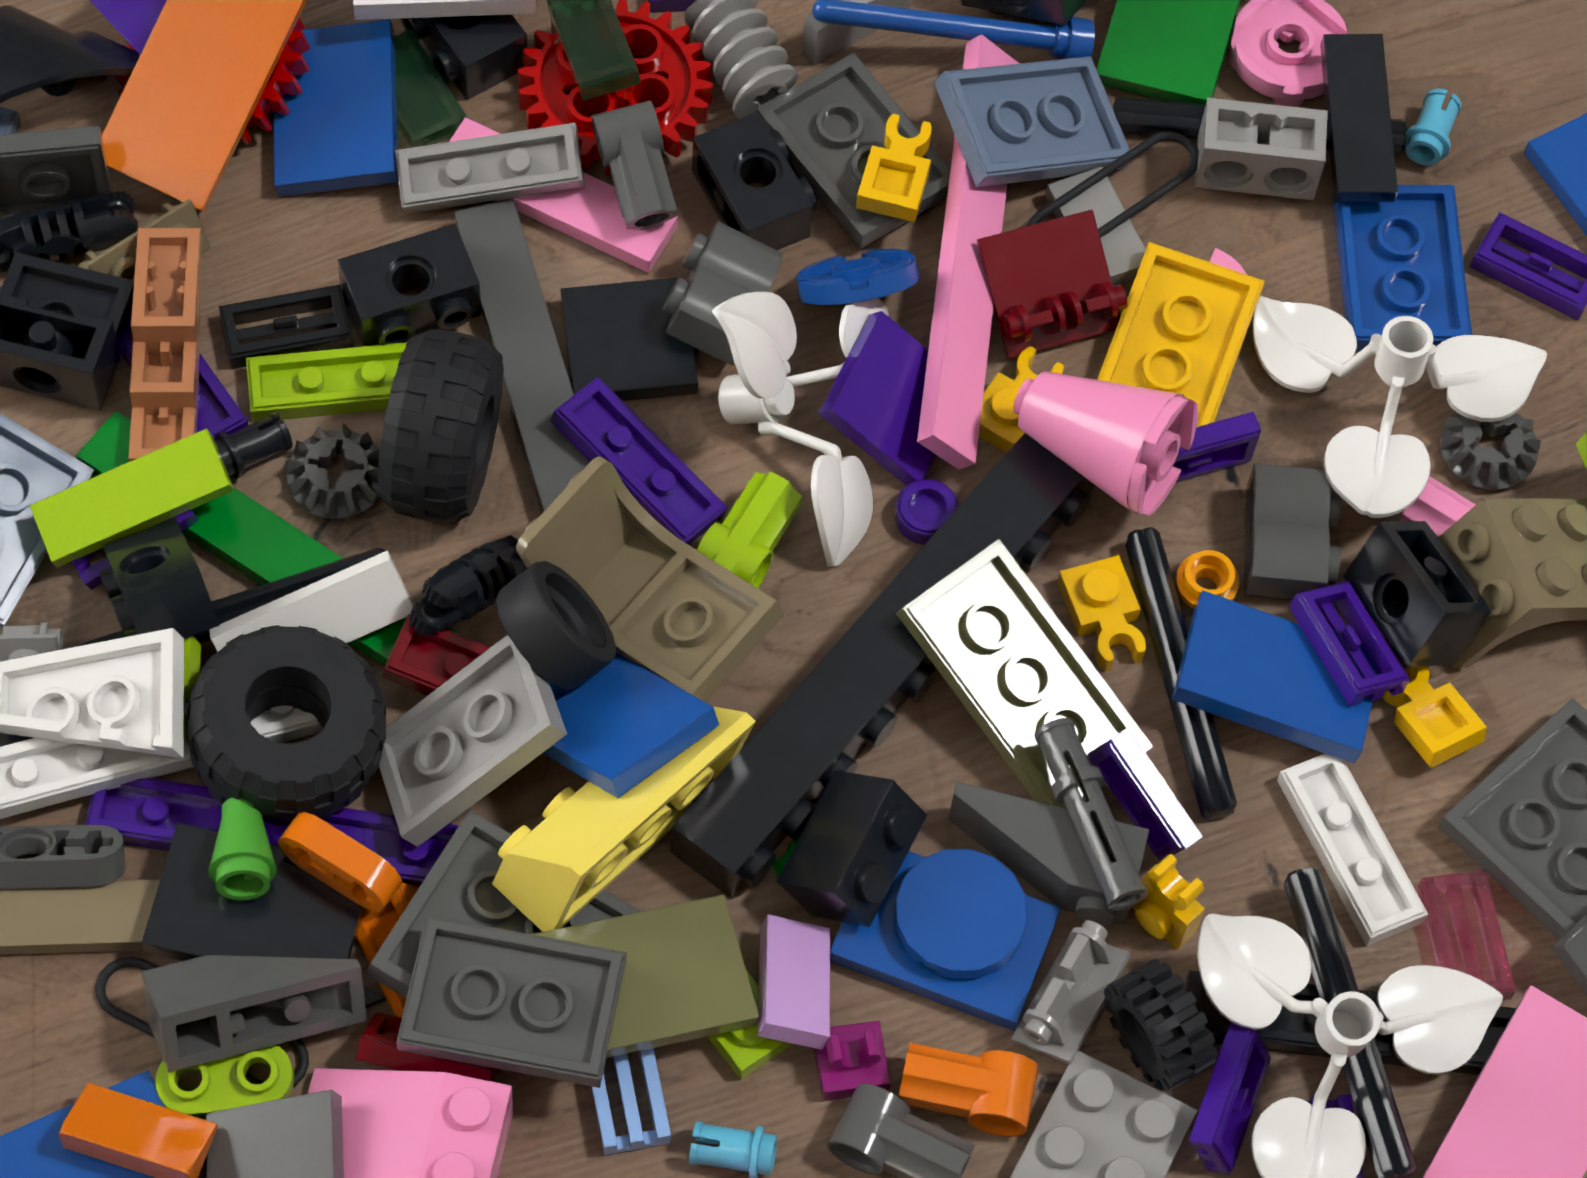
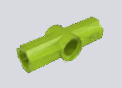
[697,471,802,589]

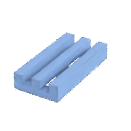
[591,1048,671,1155]

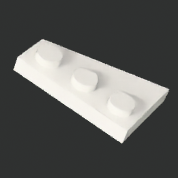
[0,628,184,758]

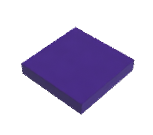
[819,311,935,486]

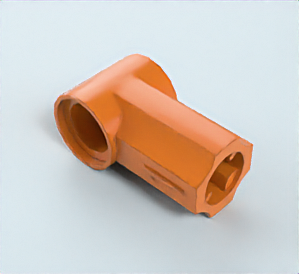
[898,1042,1039,1137]

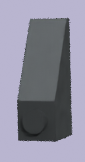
[948,782,1149,925]
[141,955,367,1072]

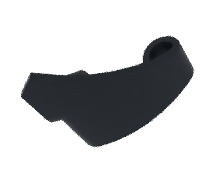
[0,5,139,103]

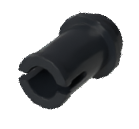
[215,412,293,479]

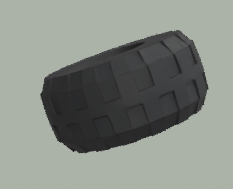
[377,329,504,524]
[187,625,386,826]

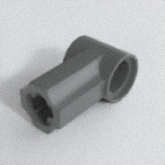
[591,100,677,230]
[827,1084,975,1178]

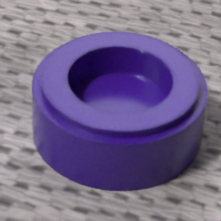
[895,479,959,545]

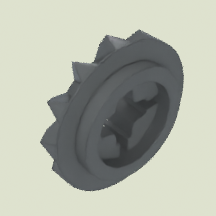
[1440,412,1541,490]
[286,424,380,519]

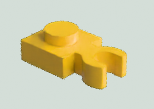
[856,114,932,223]
[979,346,1064,453]
[1057,555,1146,672]
[1382,666,1487,768]
[1131,854,1205,950]

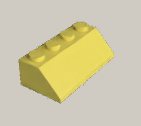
[492,706,756,932]

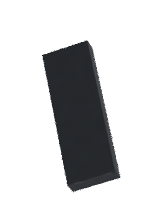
[1320,34,1398,202]

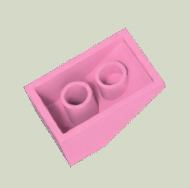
[308,1068,513,1178]

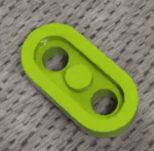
[155,1045,294,1119]

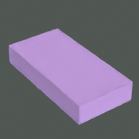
[758,914,830,1050]

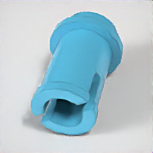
[1405,88,1462,166]
[689,1121,778,1178]

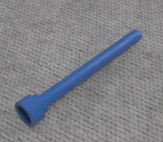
[812,0,1095,60]

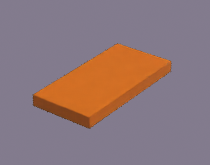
[102,0,307,213]

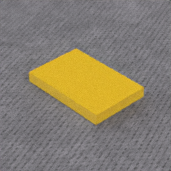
[1097,242,1265,427]

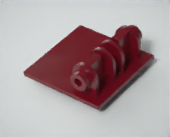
[977,209,1127,358]

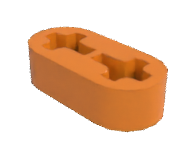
[278,812,403,912]

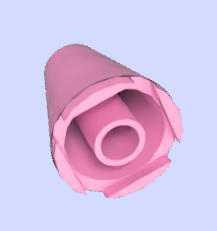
[1013,371,1198,516]

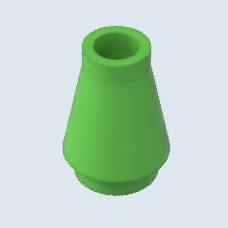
[209,798,277,900]

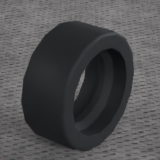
[496,561,616,690]

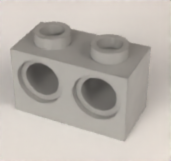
[1194,97,1328,200]

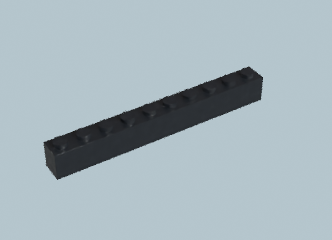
[671,433,1095,899]

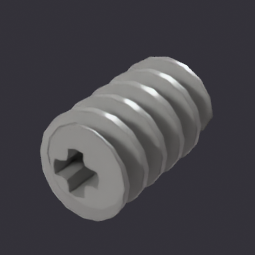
[684,0,798,119]

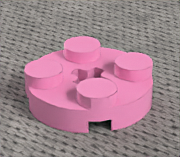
[1228,0,1348,107]

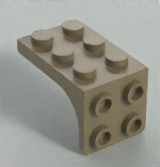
[516,456,784,702]
[1438,498,1587,668]

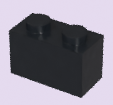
[776,770,927,927]

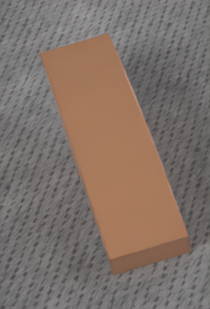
[128,228,202,462]

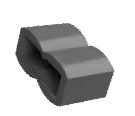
[663,221,783,366]
[1244,463,1341,600]

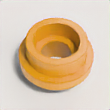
[1175,550,1239,609]

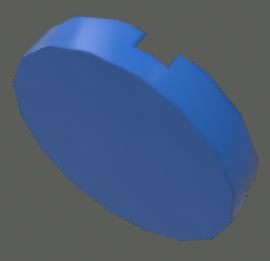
[796,249,920,305]
[894,849,1027,979]

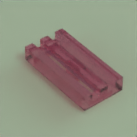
[1418,870,1516,1001]

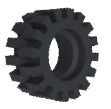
[1104,959,1217,1092]

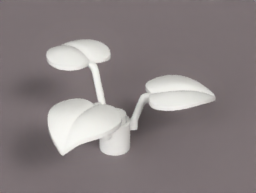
[712,292,889,567]
[1253,296,1547,518]
[1197,913,1503,1178]

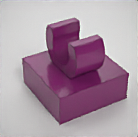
[814,1020,891,1102]

